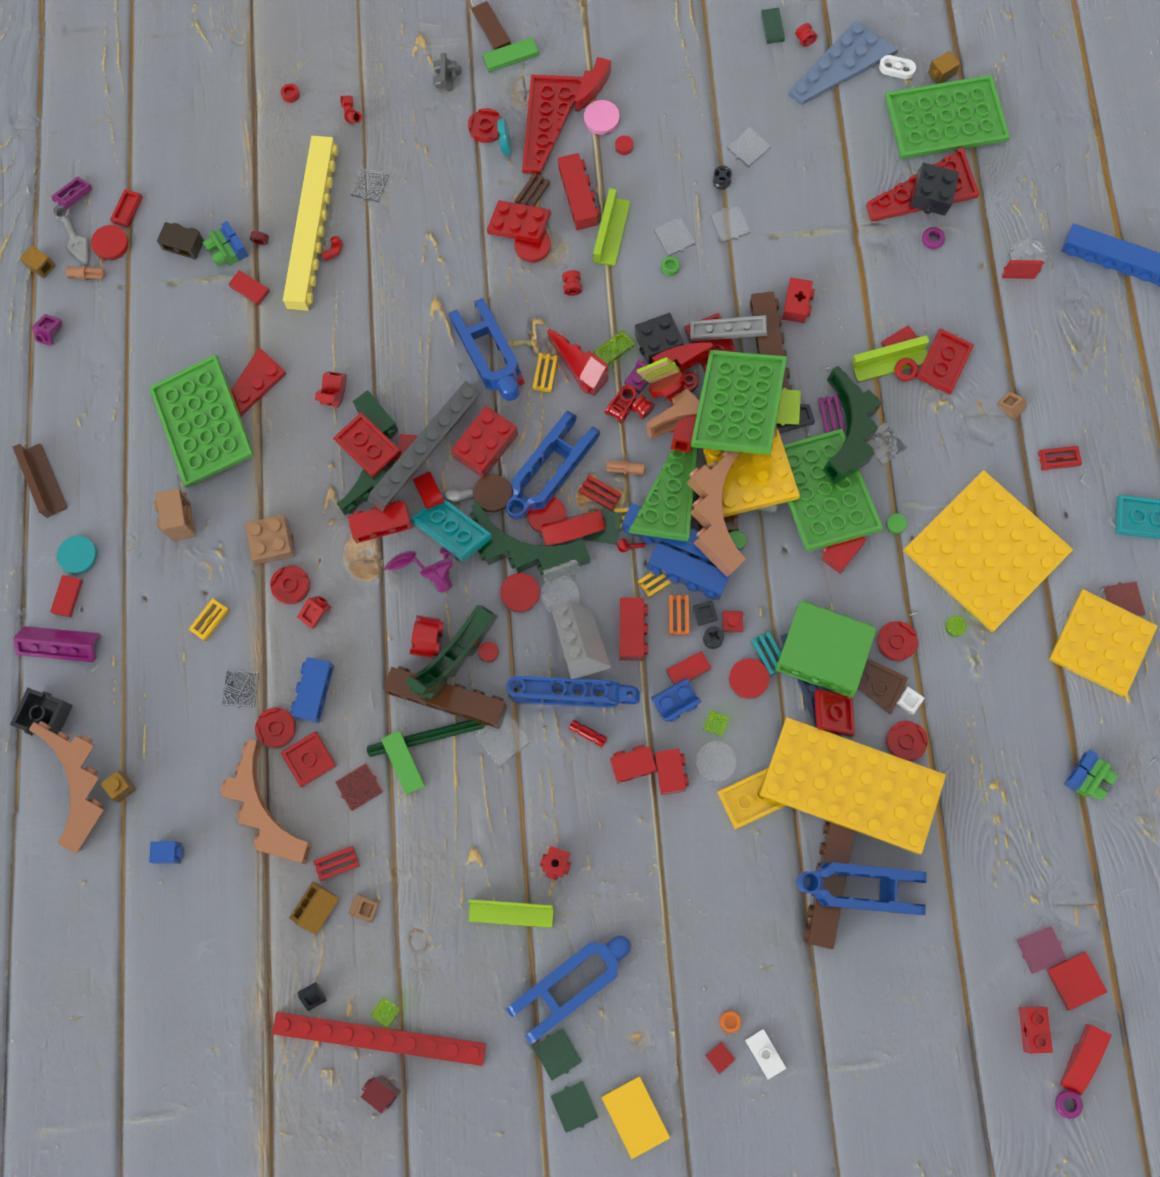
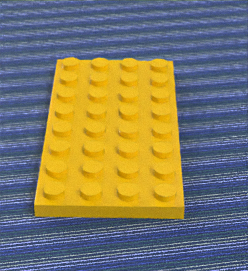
[759,717,946,855]

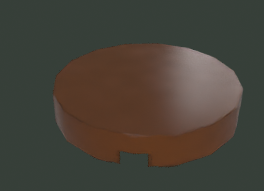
[473,474,512,513]

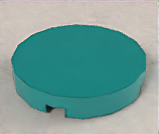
[497,118,512,156]
[57,536,98,574]

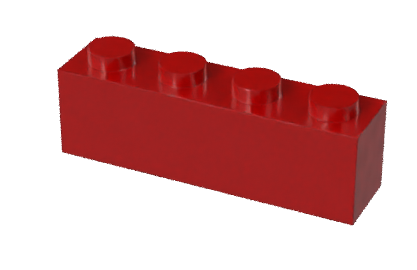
[557,153,600,231]

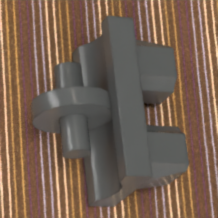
[433,53,462,92]

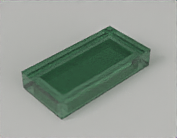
[761,8,785,44]

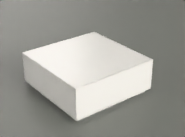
[896,686,925,715]

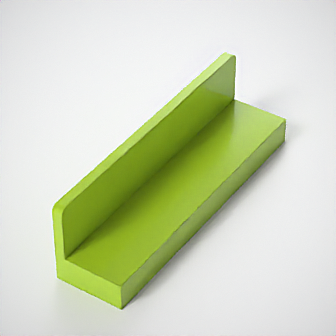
[593,188,630,266]
[851,335,929,382]
[469,899,554,928]

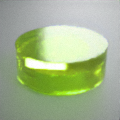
[945,616,967,637]

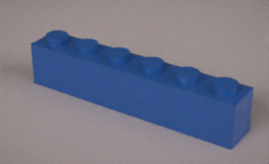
[1061,223,1160,287]
[622,503,741,568]

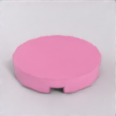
[584,100,620,135]

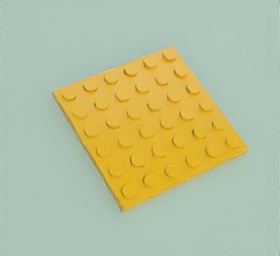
[903,470,1074,632]

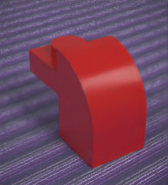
[315,371,347,407]
[670,416,696,453]

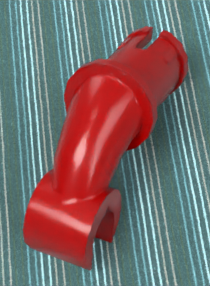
[340,95,362,124]

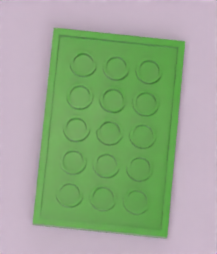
[884,75,1010,159]
[691,350,787,455]
[149,354,255,488]
[783,429,883,553]

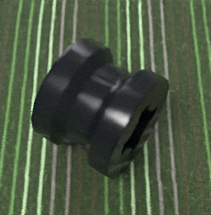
[713,165,732,190]
[703,626,724,649]

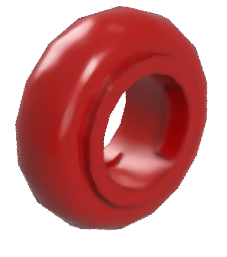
[894,358,918,382]

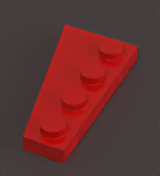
[231,347,286,416]

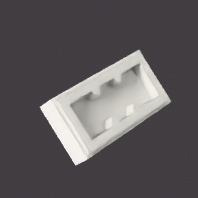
[745,1029,786,1080]

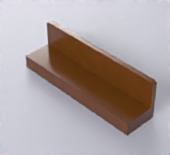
[13,444,67,518]

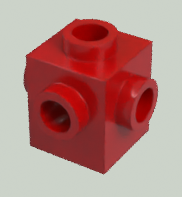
[540,846,571,880]

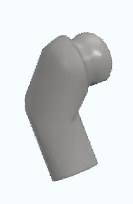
[444,488,473,502]

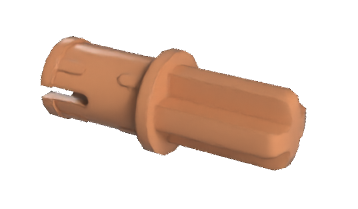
[66,265,105,281]
[606,460,645,476]

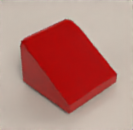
[705,1041,735,1074]

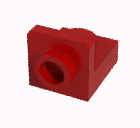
[297,596,332,629]

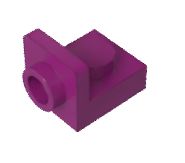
[32,314,62,346]
[624,360,649,394]

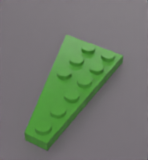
[629,446,697,542]

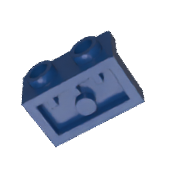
[651,677,701,722]

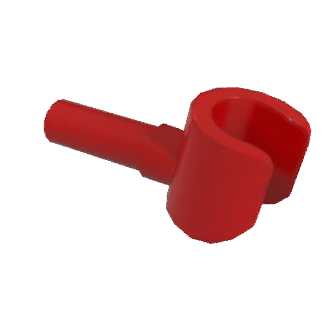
[617,538,645,553]

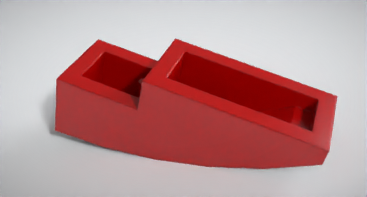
[575,57,611,112]
[652,342,713,372]
[541,509,605,546]
[1060,1024,1112,1095]

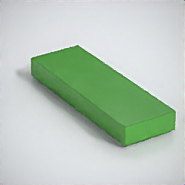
[483,37,539,72]
[381,730,425,795]

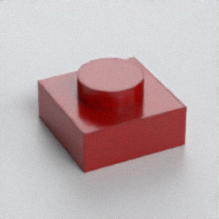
[722,611,743,632]

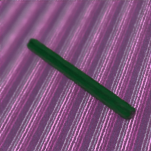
[367,720,486,757]

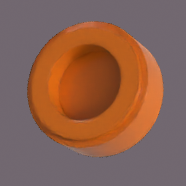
[719,1011,741,1033]

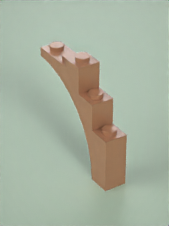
[646,389,777,440]
[687,451,746,577]
[29,721,105,854]
[221,739,312,864]

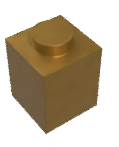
[928,51,960,84]
[20,246,56,279]
[101,771,137,802]

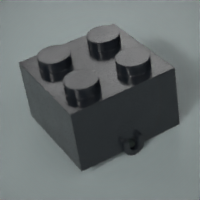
[909,162,959,216]
[635,312,684,364]
[10,687,73,736]

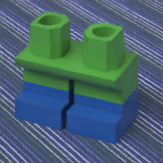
[203,221,249,266]
[1064,750,1118,801]

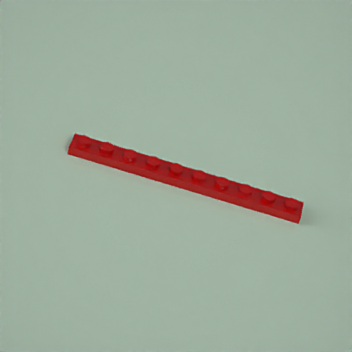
[272,1012,486,1066]

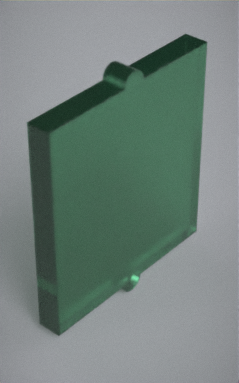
[583,508,623,545]
[533,1028,582,1081]
[550,1081,599,1133]

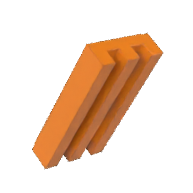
[669,595,689,635]

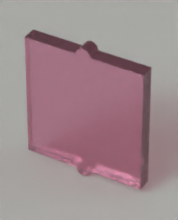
[1017,926,1067,974]

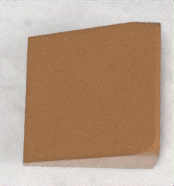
[997,391,1027,419]
[349,894,379,923]

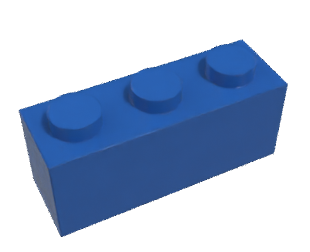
[291,657,334,724]

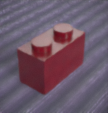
[361,1075,401,1114]

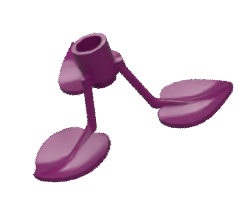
[384,547,453,592]

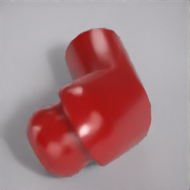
[321,236,343,261]

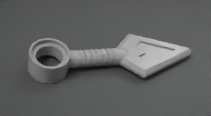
[53,204,88,265]

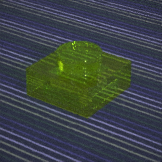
[703,710,729,737]
[370,997,401,1029]

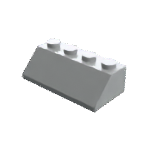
[551,601,611,679]

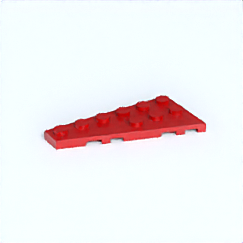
[866,146,979,222]

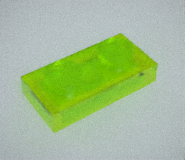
[593,330,635,365]

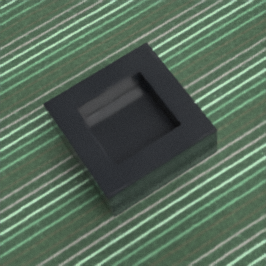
[693,601,718,626]
[297,982,327,1011]

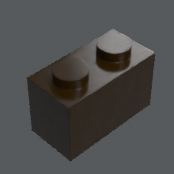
[157,222,204,260]

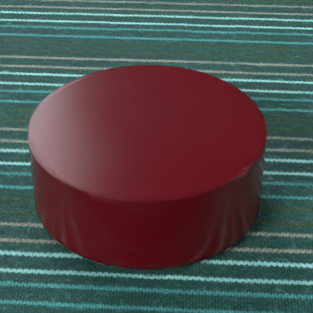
[250,231,269,245]

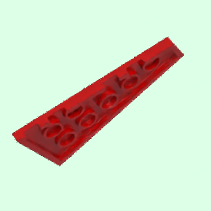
[522,74,583,174]

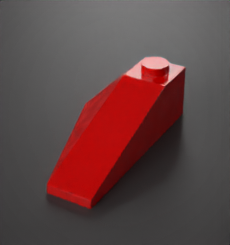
[547,328,608,396]

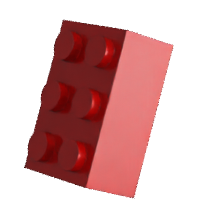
[451,406,518,477]

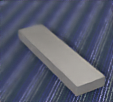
[690,315,767,341]

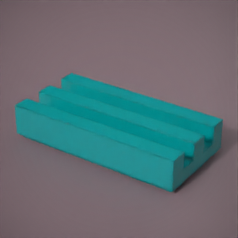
[751,631,781,676]

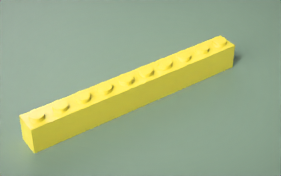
[283,136,338,311]

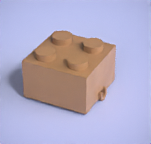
[154,488,196,542]
[244,515,295,565]

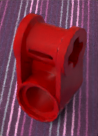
[605,385,637,424]

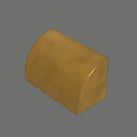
[289,882,339,935]

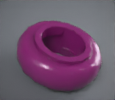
[922,227,945,249]
[1055,1090,1083,1119]

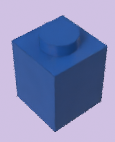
[149,841,184,864]

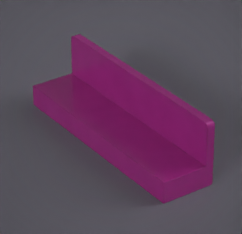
[13,626,100,662]

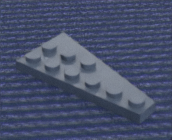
[788,20,898,105]

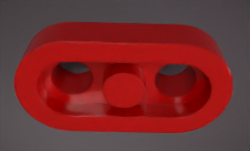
[665,372,699,403]

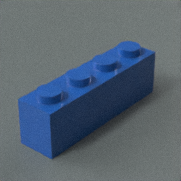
[647,542,730,600]

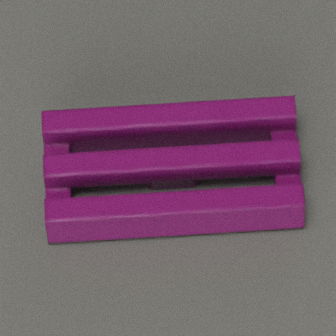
[51,177,92,210]
[818,395,845,433]

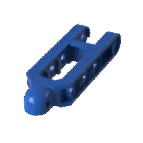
[448,298,521,401]
[506,411,600,520]
[506,676,640,708]
[796,862,927,915]
[506,936,631,1044]

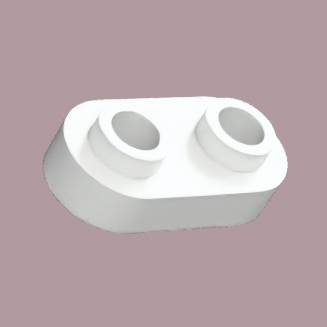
[879,55,916,79]

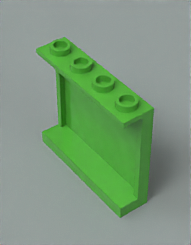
[775,600,877,698]

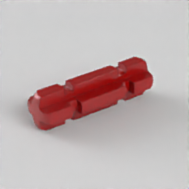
[569,720,607,747]

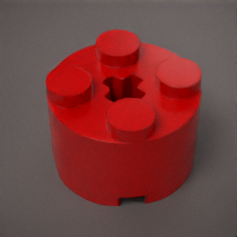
[410,615,444,659]

